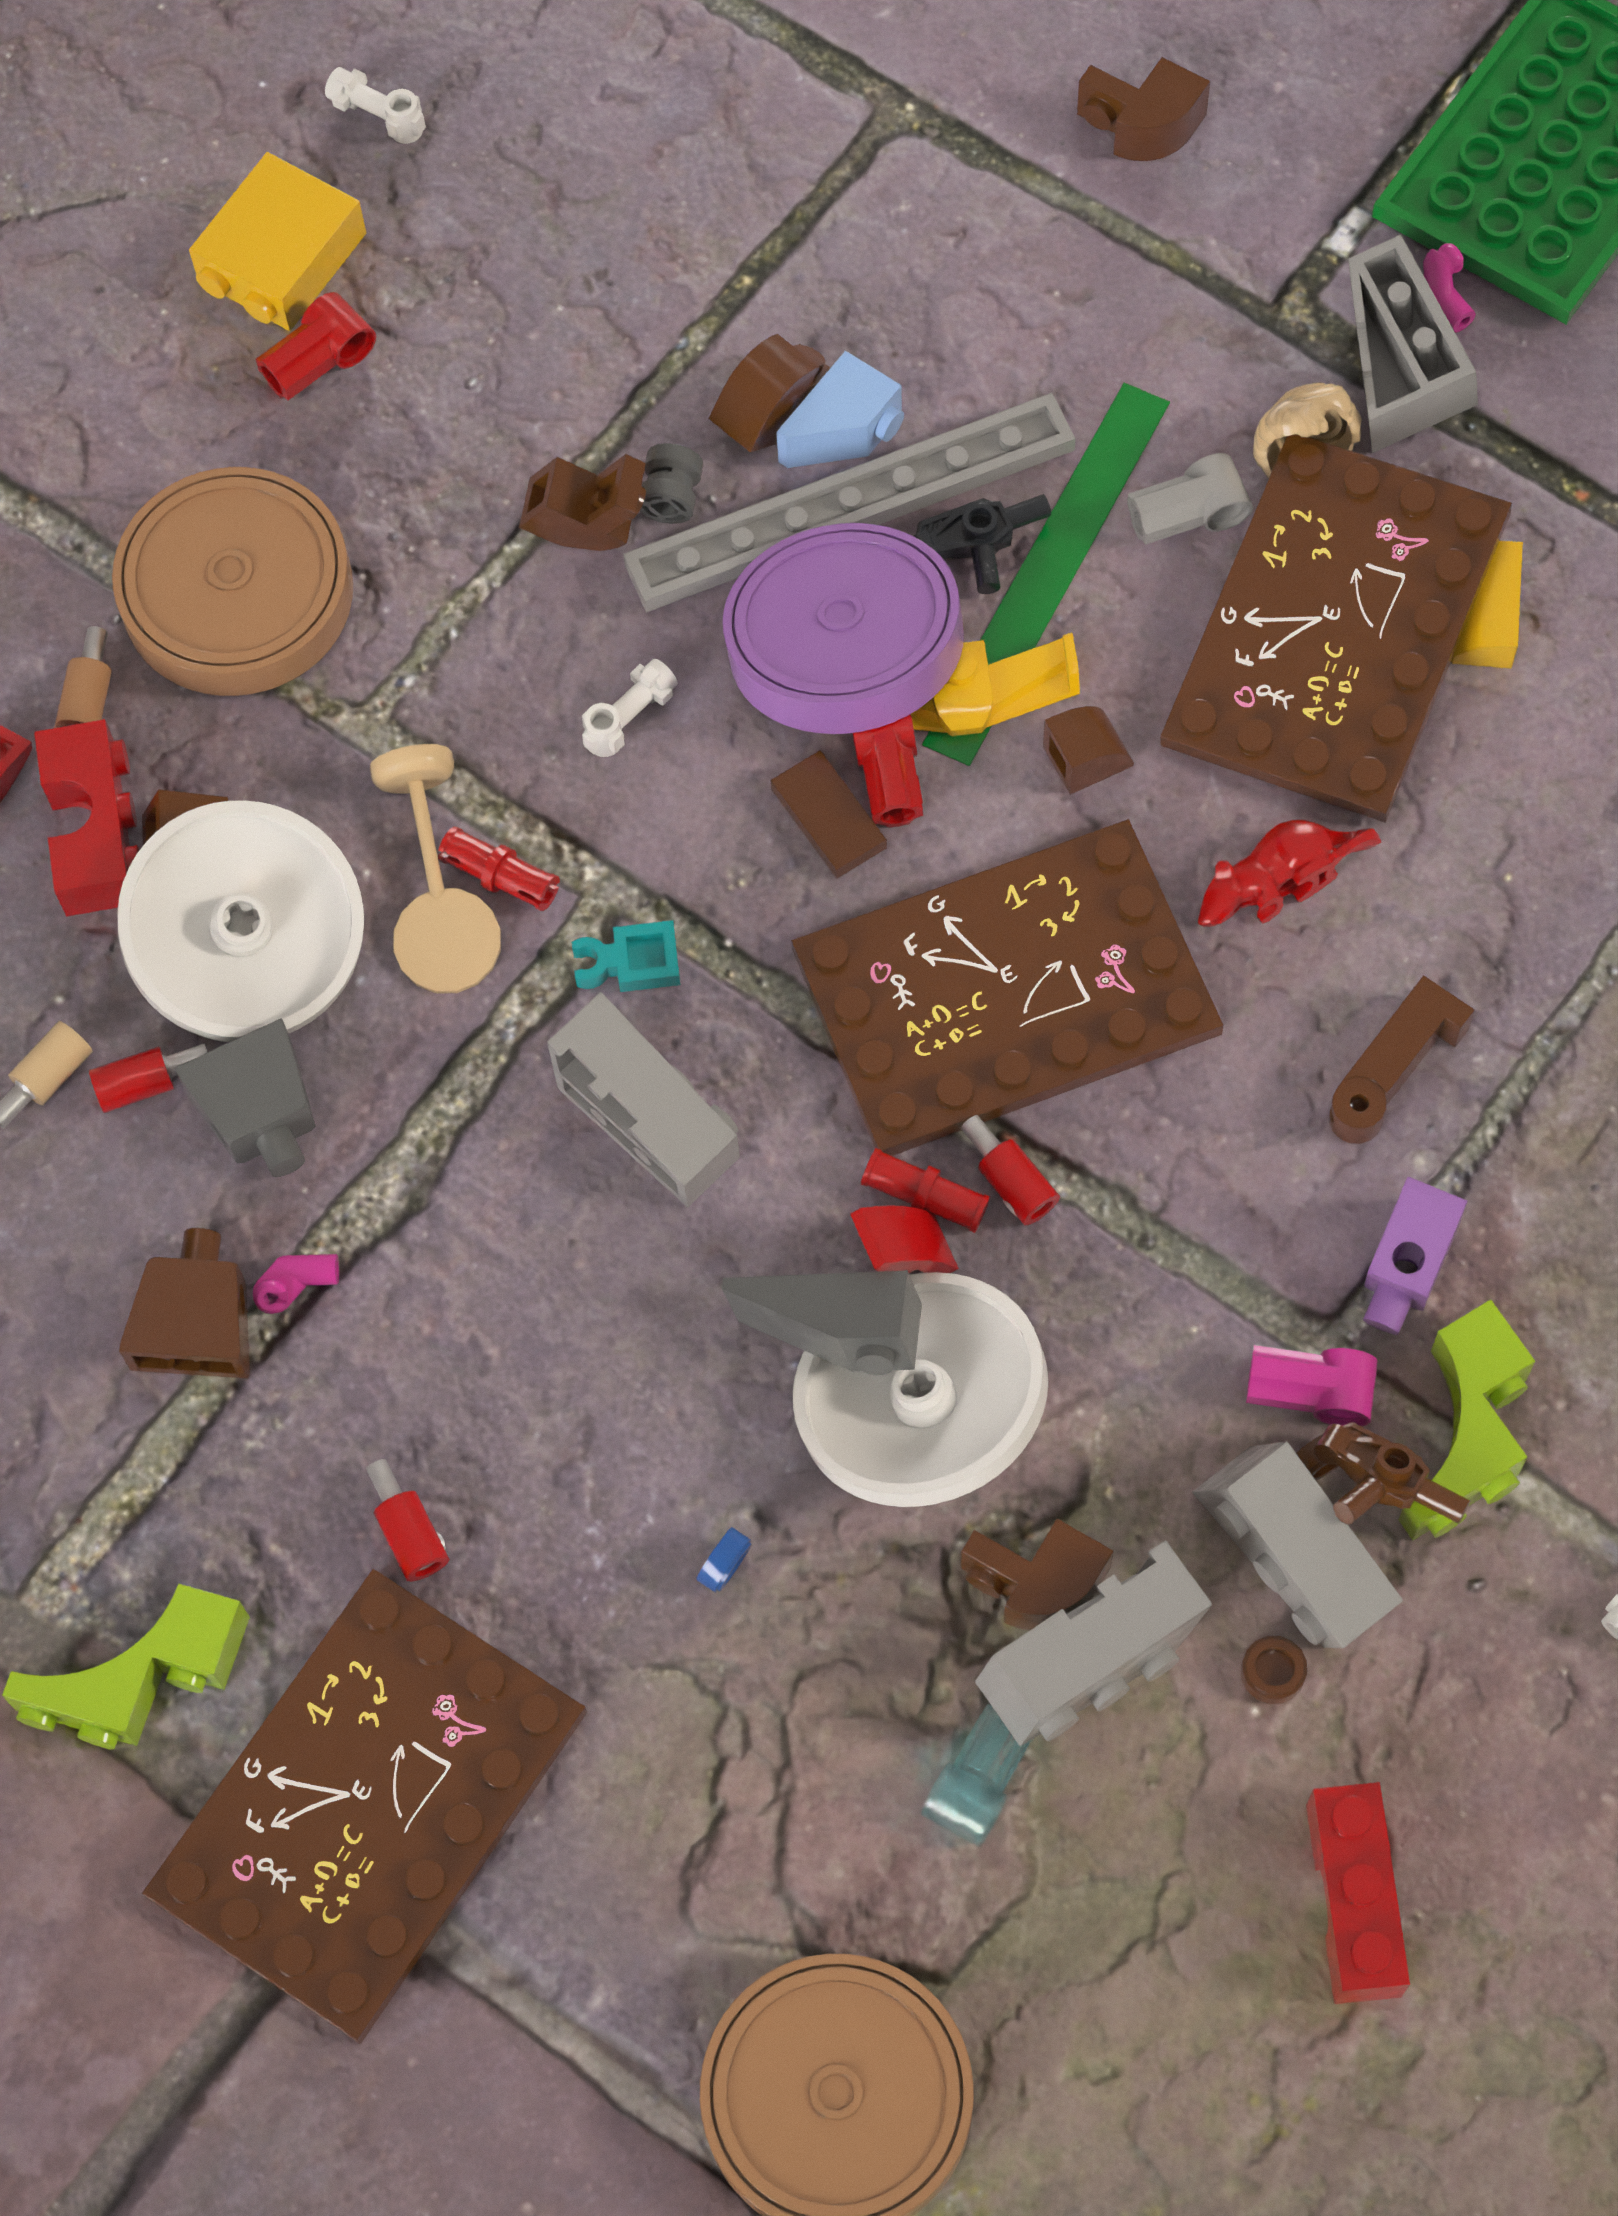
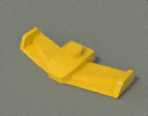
[911,632,1080,736]

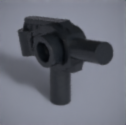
[914,494,1051,594]

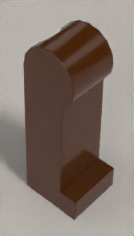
[1329,975,1475,1144]

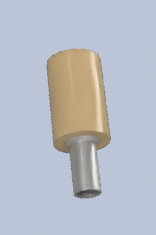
[0,1021,93,1128]

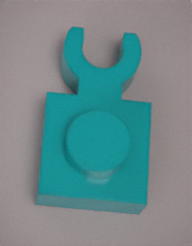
[571,920,681,992]

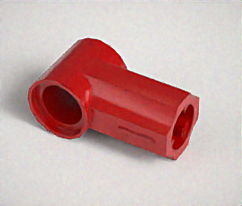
[255,292,376,401]
[853,714,923,828]

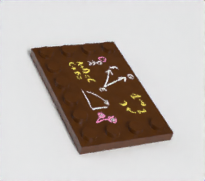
[1160,434,1512,823]
[791,819,1224,1156]
[141,1569,587,2044]

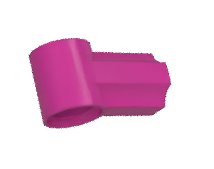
[1246,1345,1378,1426]

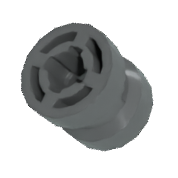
[640,443,704,524]

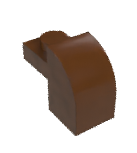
[1077,57,1210,161]
[708,334,830,452]
[519,454,646,551]
[961,1519,1114,1631]

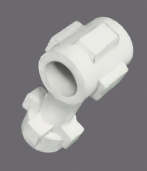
[325,67,426,144]
[582,659,678,757]

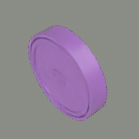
[723,523,964,734]

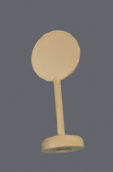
[370,744,501,994]

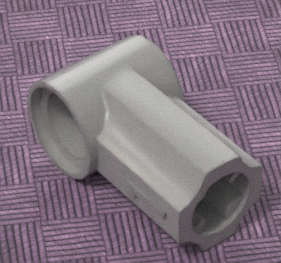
[1127,453,1253,545]

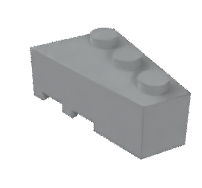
[1348,235,1478,453]
[547,992,740,1208]
[1192,1442,1403,1648]
[975,1540,1212,1746]

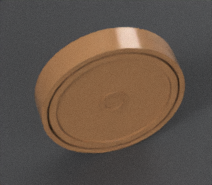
[112,467,353,696]
[700,1954,974,2216]

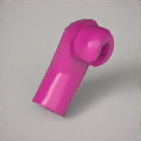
[1423,243,1476,333]
[252,1254,339,1314]

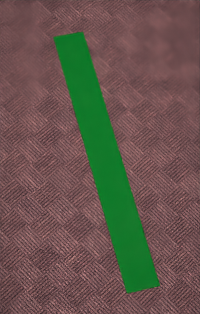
[922,382,1170,766]

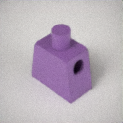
[1363,1176,1467,1335]

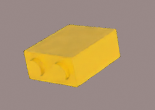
[189,152,367,331]

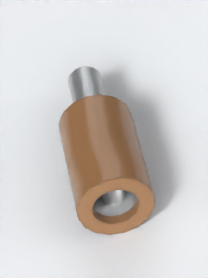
[55,626,112,728]

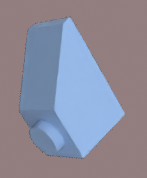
[777,351,904,468]

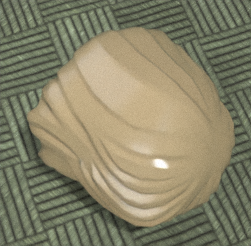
[1253,382,1362,479]

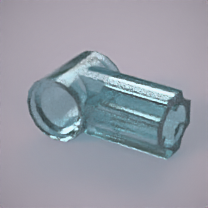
[921,1704,1034,1847]

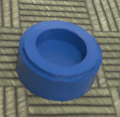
[696,1527,752,1593]

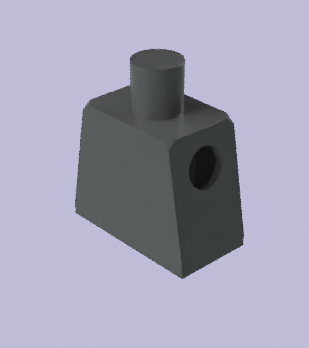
[175,1018,316,1177]

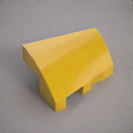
[1451,541,1523,669]

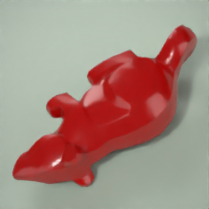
[1197,820,1382,927]

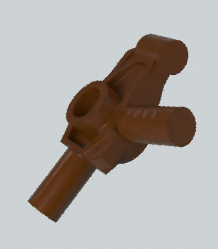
[1314,1422,1470,1525]

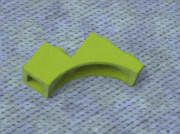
[1398,1299,1535,1541]
[2,1583,250,1749]

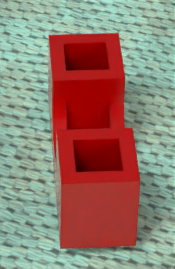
[34,719,140,917]
[1306,1782,1410,2004]

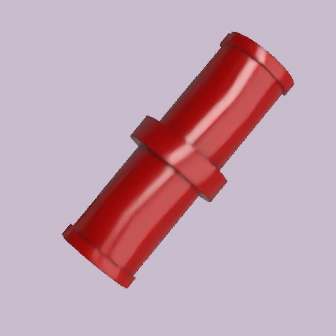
[438,826,560,911]
[861,1148,991,1233]

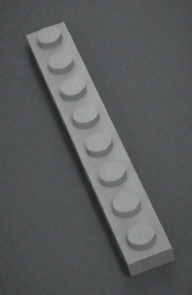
[623,393,1075,613]

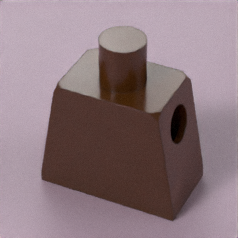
[119,1228,250,1379]

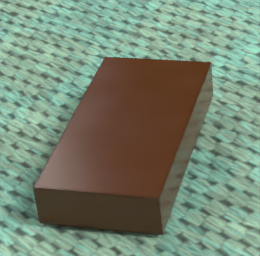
[770,750,887,879]

